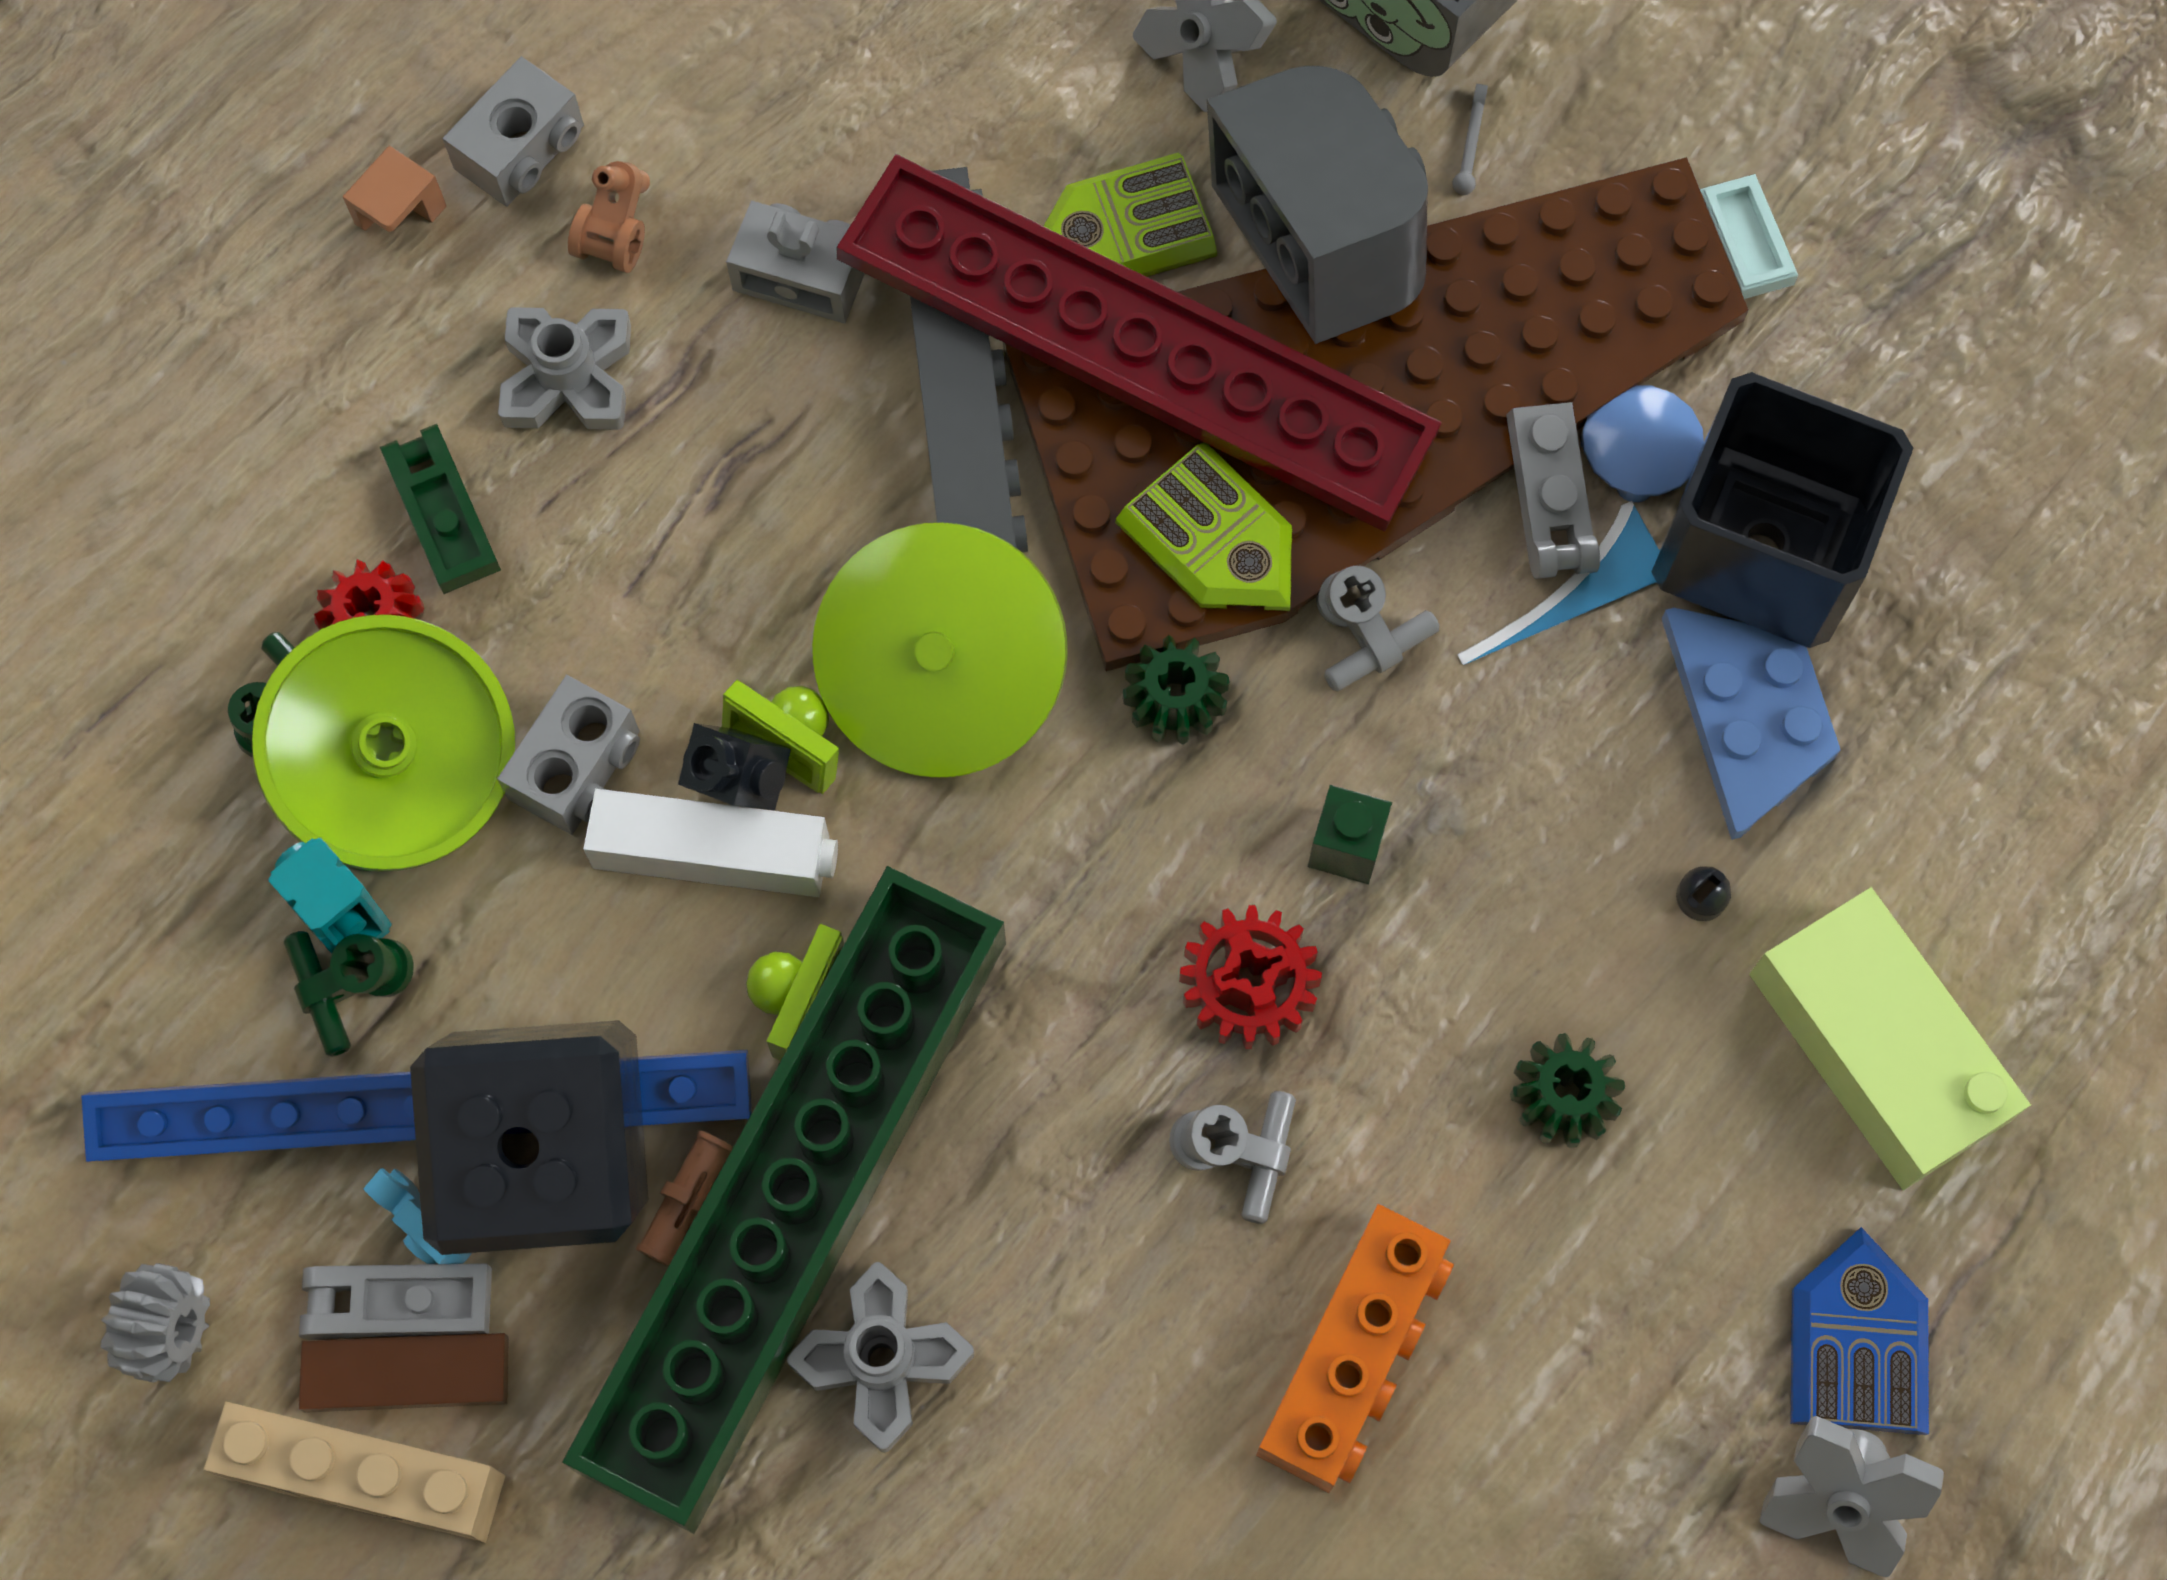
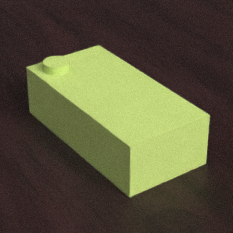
[1749,887,2031,1191]

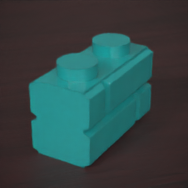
[268,837,392,954]

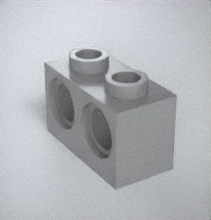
[497,674,640,835]

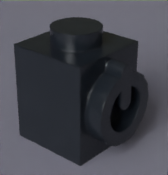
[678,723,791,810]

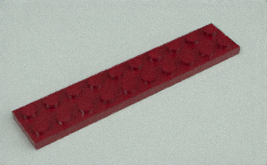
[836,154,1442,532]

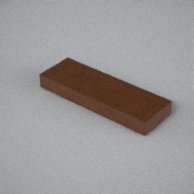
[299,1333,509,1413]

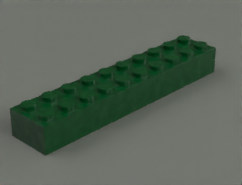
[562,866,1006,1534]

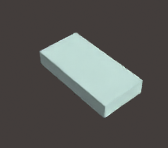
[1700,174,1798,299]

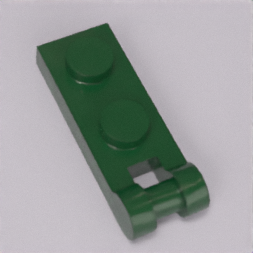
[380,423,501,594]

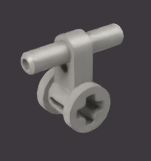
[1316,566,1440,692]
[1169,1091,1296,1224]

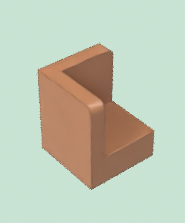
[342,145,447,232]

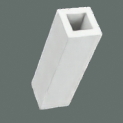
[583,788,838,897]

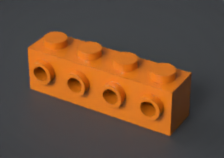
[1256,1204,1454,1493]

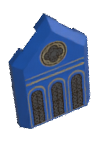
[1790,1227,1929,1435]

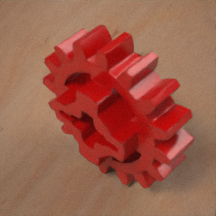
[1179,905,1322,1049]

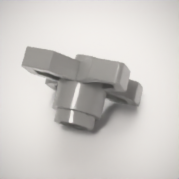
[1133,0,1277,112]
[498,307,631,430]
[787,1262,974,1453]
[1760,1416,1944,1577]

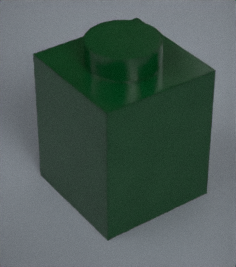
[1307,785,1392,884]

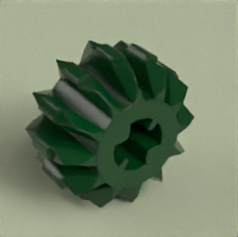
[1122,634,1230,745]
[1510,1033,1625,1148]

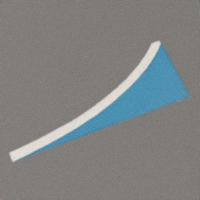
[1458,501,1660,665]

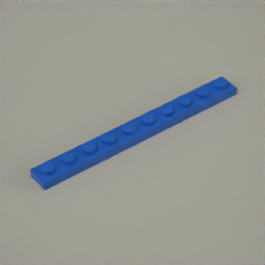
[81,1050,752,1162]

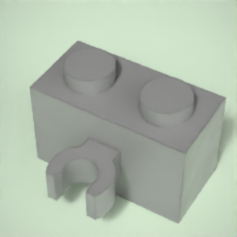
[726,200,865,324]

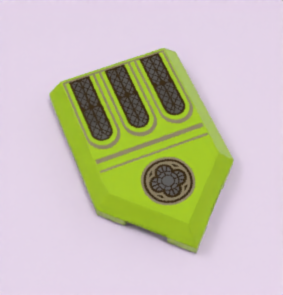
[1043,152,1217,277]
[1115,443,1292,611]

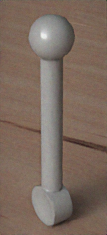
[1452,83,1488,195]

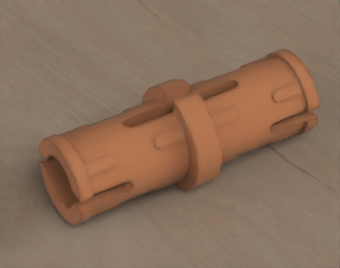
[636,1130,733,1267]

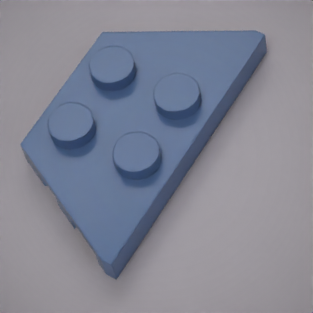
[1662,608,1841,840]

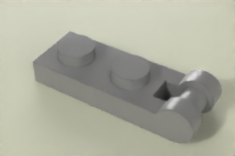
[1506,402,1600,579]
[299,1263,492,1340]

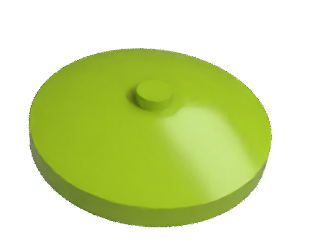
[812,523,1067,777]
[252,615,515,872]

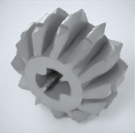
[101,1263,210,1383]

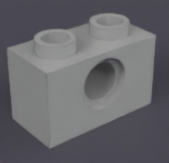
[442,56,584,207]

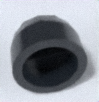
[1676,866,1731,921]

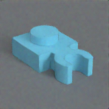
[364,1168,472,1264]

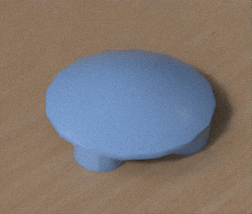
[1580,385,1704,502]

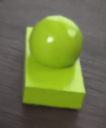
[722,680,839,795]
[746,924,845,1060]

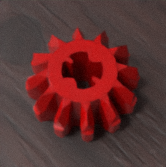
[314,559,424,630]

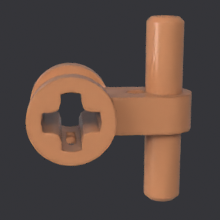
[568,161,650,273]

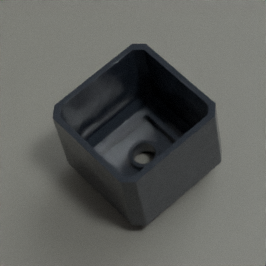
[1651,372,1914,648]
[410,1020,649,1255]

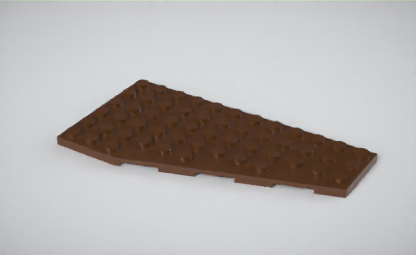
[1003,157,1749,671]

